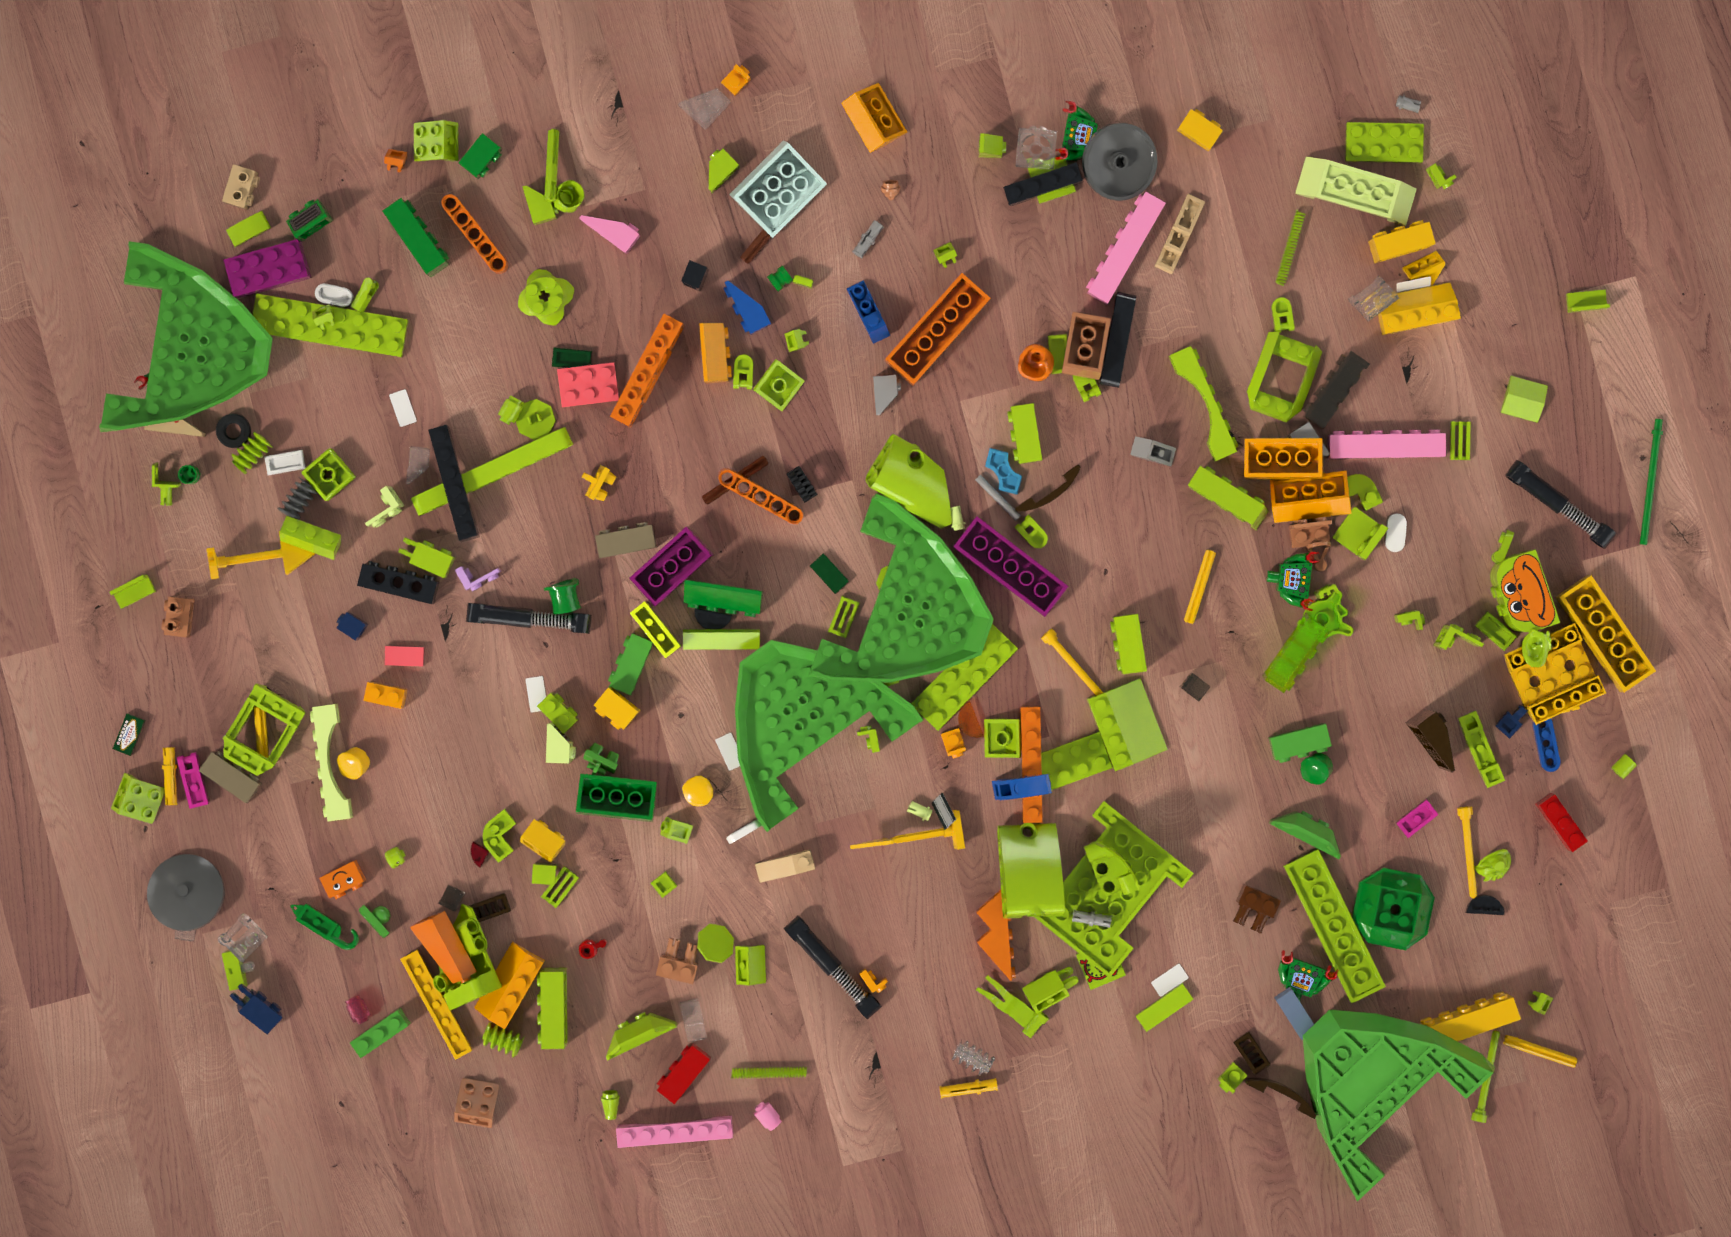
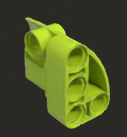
[865,434,952,528]

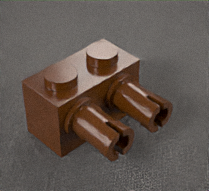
[1233,884,1281,934]

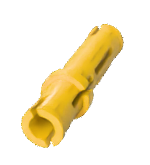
[162,747,178,805]
[939,1078,998,1099]

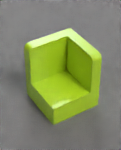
[532,863,557,885]

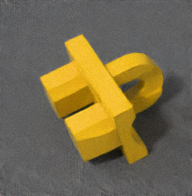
[582,465,616,501]

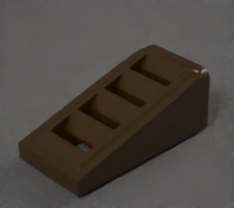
[469,893,511,923]
[1233,1032,1271,1075]

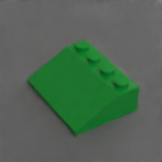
[684,580,764,617]

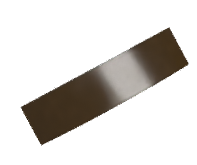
[1015,464,1081,512]
[1244,1078,1316,1119]

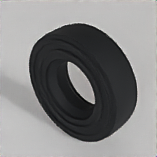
[216,413,251,448]

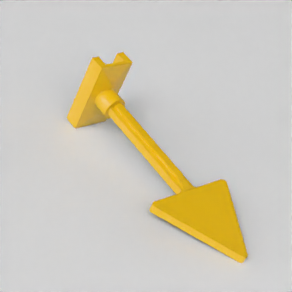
[206,531,315,579]
[850,810,965,850]

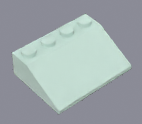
[729,140,827,238]

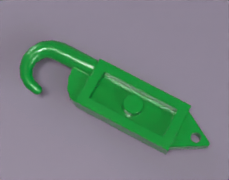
[290,903,359,950]

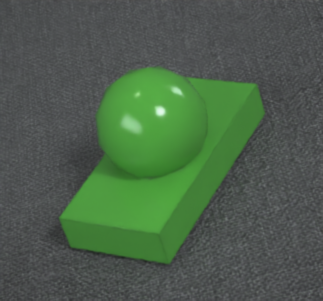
[358,905,391,938]

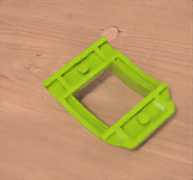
[1246,332,1322,423]
[223,684,306,776]

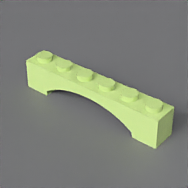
[310,704,353,821]

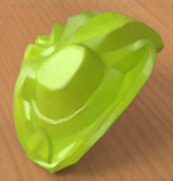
[1522,629,1552,668]
[1474,849,1511,882]

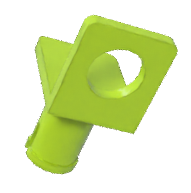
[152,462,181,506]

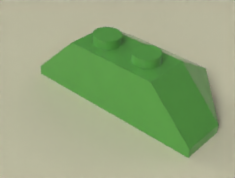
[1269,810,1341,859]

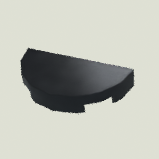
[695,608,732,629]
[1465,895,1505,915]

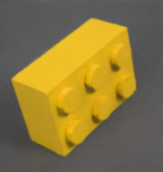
[1368,220,1436,263]

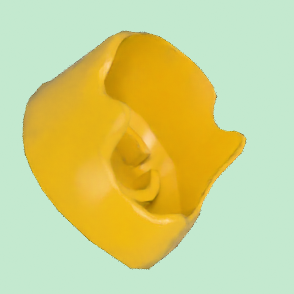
[337,747,370,779]
[682,776,713,806]

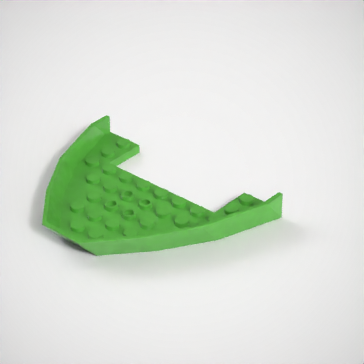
[99,241,273,432]
[808,494,994,682]
[735,640,923,832]
[1303,1010,1495,1202]

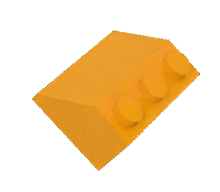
[841,83,907,153]
[699,323,732,383]

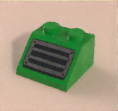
[286,199,333,242]

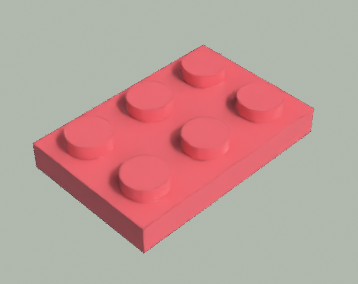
[557,362,619,407]

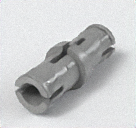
[852,220,884,259]
[1072,910,1112,928]

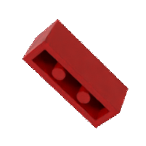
[1535,793,1588,852]
[656,1043,711,1105]

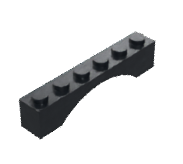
[428,425,480,542]

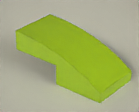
[226,211,271,247]

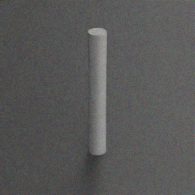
[975,475,1021,521]

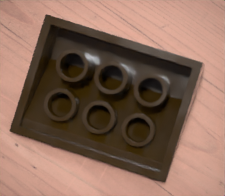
[1405,709,1455,773]

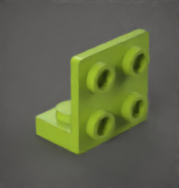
[414,120,459,162]
[1332,507,1388,560]
[1433,624,1484,650]
[111,773,165,824]

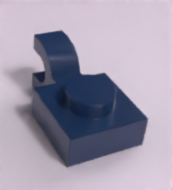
[1495,705,1527,739]

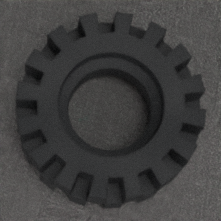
[786,466,818,503]

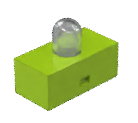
[222,948,256,991]

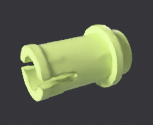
[950,506,966,531]
[907,800,933,821]

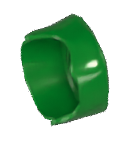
[1300,753,1333,785]

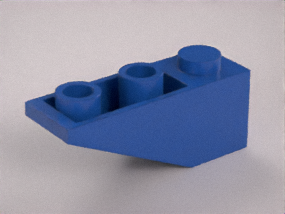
[847,280,890,344]
[723,281,771,335]

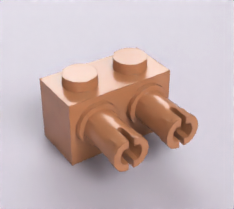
[161,596,195,638]
[656,938,699,984]

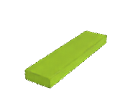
[683,629,760,650]

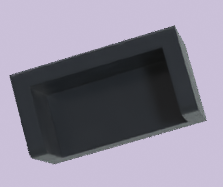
[681,260,709,292]

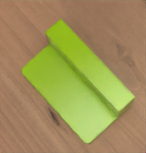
[1566,289,1610,313]
[109,575,156,609]
[735,945,766,986]

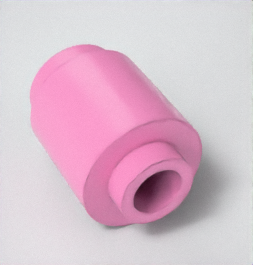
[754,1102,782,1131]

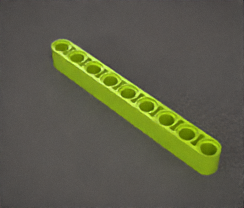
[411,427,574,516]

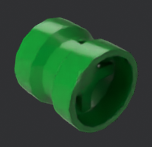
[767,266,793,292]
[178,465,201,484]

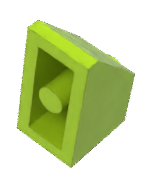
[979,133,1006,158]
[709,149,740,193]
[522,186,559,225]

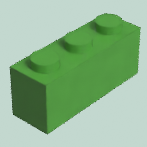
[608,633,654,695]
[1268,723,1332,763]
[350,1008,411,1059]

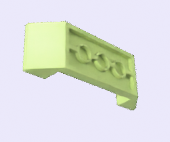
[1295,157,1417,226]

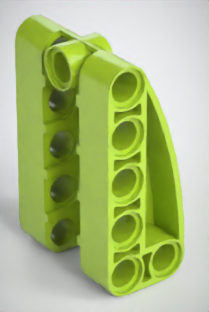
[997,823,1065,919]

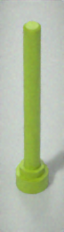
[1471,1030,1500,1123]

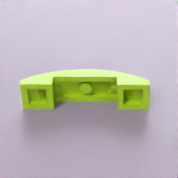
[1458,710,1505,788]

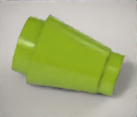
[601,1090,620,1120]

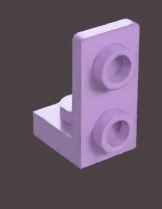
[455,566,501,592]

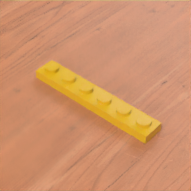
[400,949,473,1060]

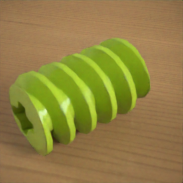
[231,432,273,474]
[482,1021,525,1057]

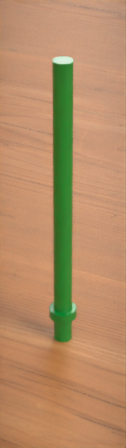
[1640,419,1663,545]

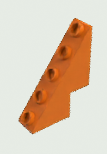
[976,889,1016,981]

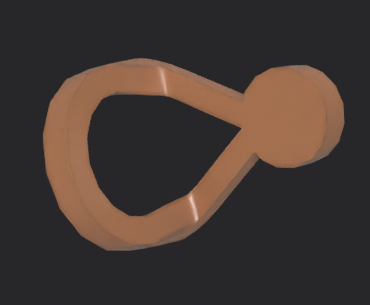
[1306,542,1331,572]

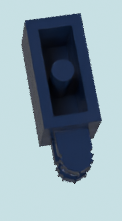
[230,983,283,1034]

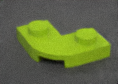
[1347,474,1383,511]
[483,809,517,863]

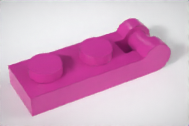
[177,752,210,809]

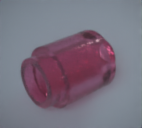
[345,995,371,1025]

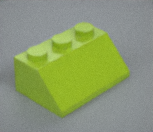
[1110,614,1147,674]

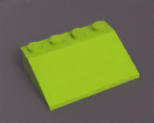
[1087,678,1168,771]

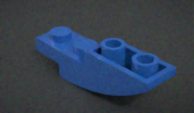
[992,774,1052,800]

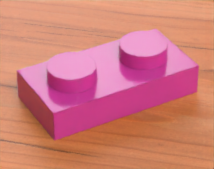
[1396,799,1438,838]

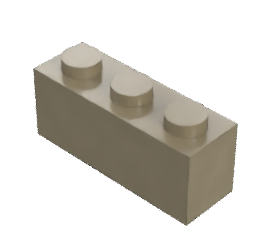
[595,522,657,558]
[199,751,262,803]

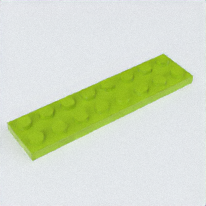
[253,294,408,358]
[1283,849,1386,1004]

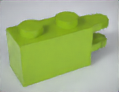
[398,537,455,578]
[1022,967,1079,1014]

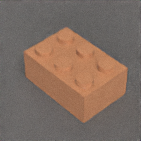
[1062,312,1111,380]

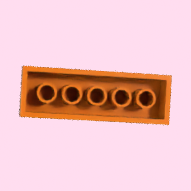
[884,273,991,386]

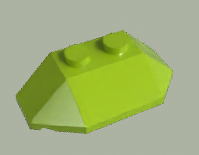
[606,1012,677,1061]

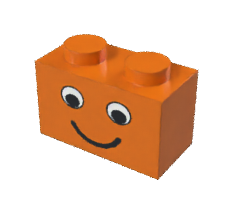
[319,860,366,899]

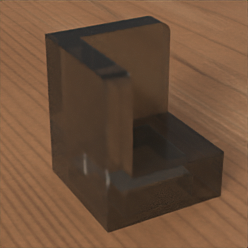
[1180,672,1210,702]
[438,885,466,912]

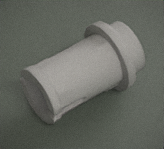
[1396,94,1421,113]

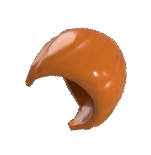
[1018,344,1054,381]

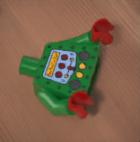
[1055,101,1098,161]
[1266,552,1320,611]
[1278,950,1339,1001]

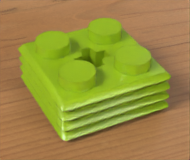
[301,448,356,501]

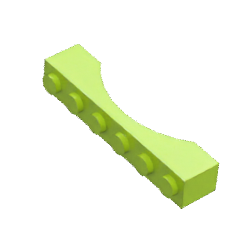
[1168,346,1238,462]

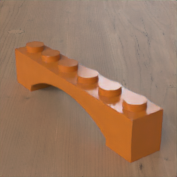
[1020,706,1043,823]

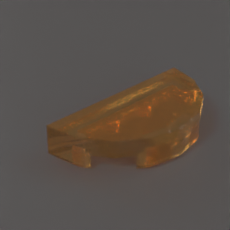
[958,701,984,738]

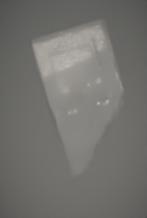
[406,446,430,484]

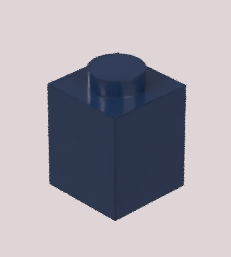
[336,612,369,641]

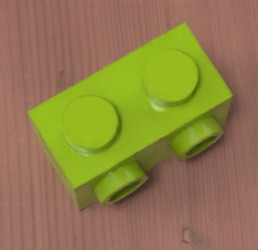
[537,692,579,734]

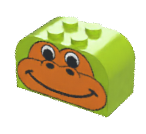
[1490,549,1560,632]

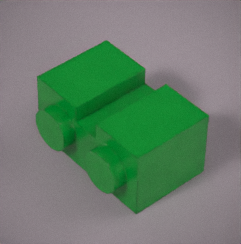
[458,133,502,179]

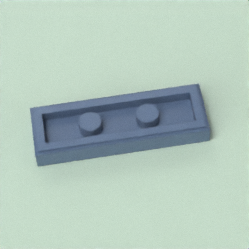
[1274,987,1314,1040]

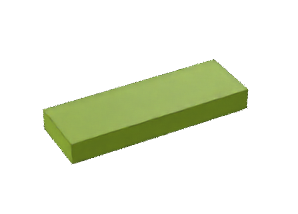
[1135,983,1194,1032]

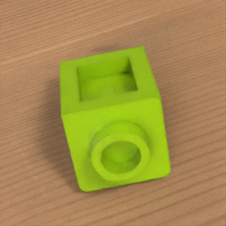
[1425,163,1457,189]
[1394,610,1425,630]
[857,725,880,753]
[660,817,693,844]
[1217,1062,1248,1094]

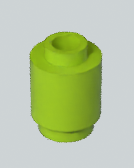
[498,395,524,425]

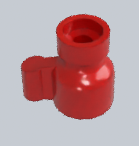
[579,939,607,959]

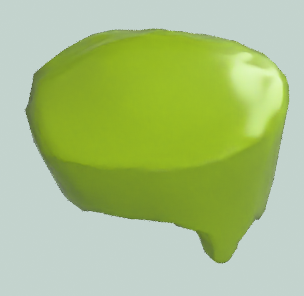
[553,180,585,213]

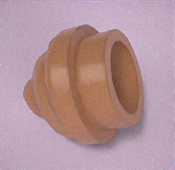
[881,180,900,201]

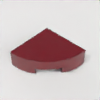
[471,841,489,868]

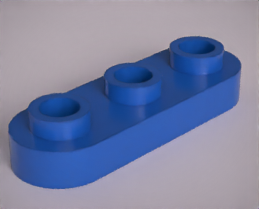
[1532,718,1561,772]

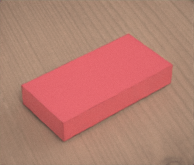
[385,646,424,666]

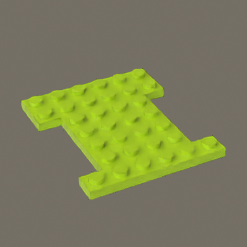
[1035,801,1194,978]

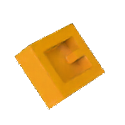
[721,64,751,96]
[941,728,966,758]
[859,968,888,993]

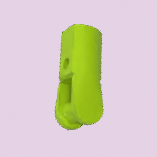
[351,277,379,313]

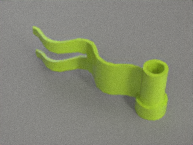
[976,975,1049,1038]

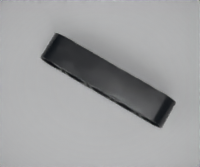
[1100,292,1136,388]

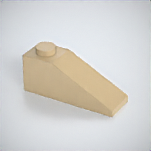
[144,419,206,437]
[755,849,815,883]

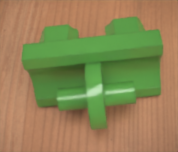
[583,743,619,776]

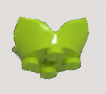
[518,269,574,326]

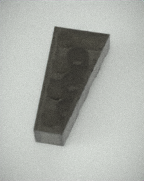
[1303,351,1370,429]

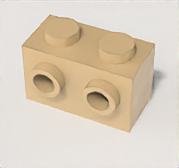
[222,164,260,210]

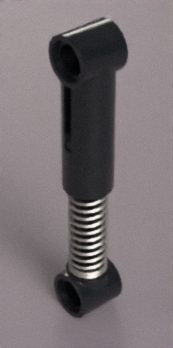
[1505,460,1617,549]
[466,603,592,634]
[784,915,882,1020]

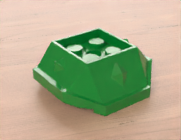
[1352,867,1435,951]

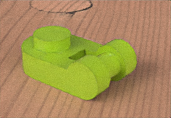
[1271,297,1295,333]
[733,354,753,390]
[1073,375,1102,402]
[1014,514,1048,549]
[1491,530,1514,563]

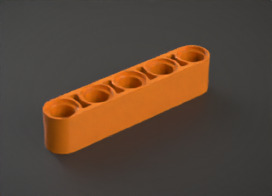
[442,194,508,274]
[718,468,803,524]

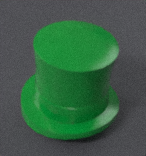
[544,578,581,614]

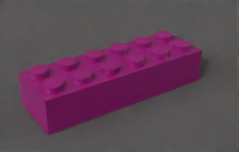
[953,516,1069,617]

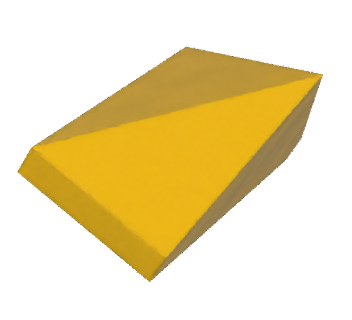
[1402,251,1445,286]

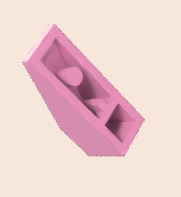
[579,215,640,254]

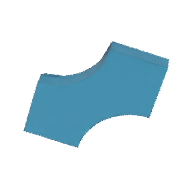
[985,448,1022,495]

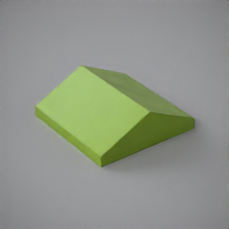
[753,359,805,411]
[1500,376,1548,423]
[984,719,1021,758]

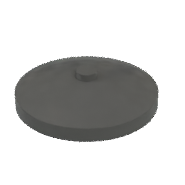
[1082,123,1157,201]
[147,854,225,931]

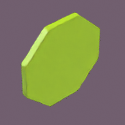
[516,399,556,440]
[697,924,734,963]

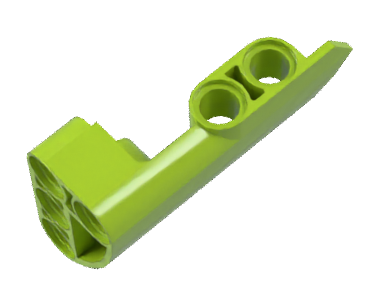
[1084,840,1141,896]
[433,904,502,1011]

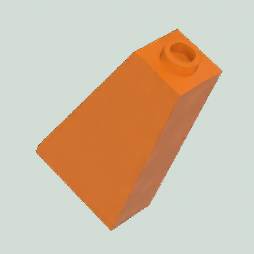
[410,911,477,984]

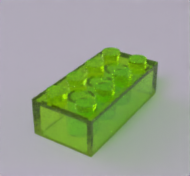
[1262,613,1328,693]

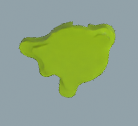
[1297,591,1354,638]

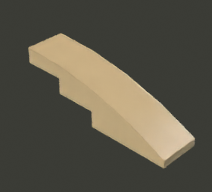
[1154,194,1205,274]

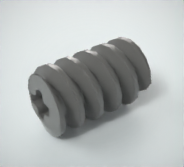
[277,477,318,519]

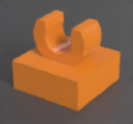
[384,149,408,173]

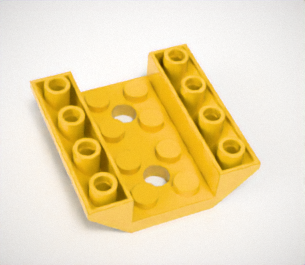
[1504,623,1606,725]

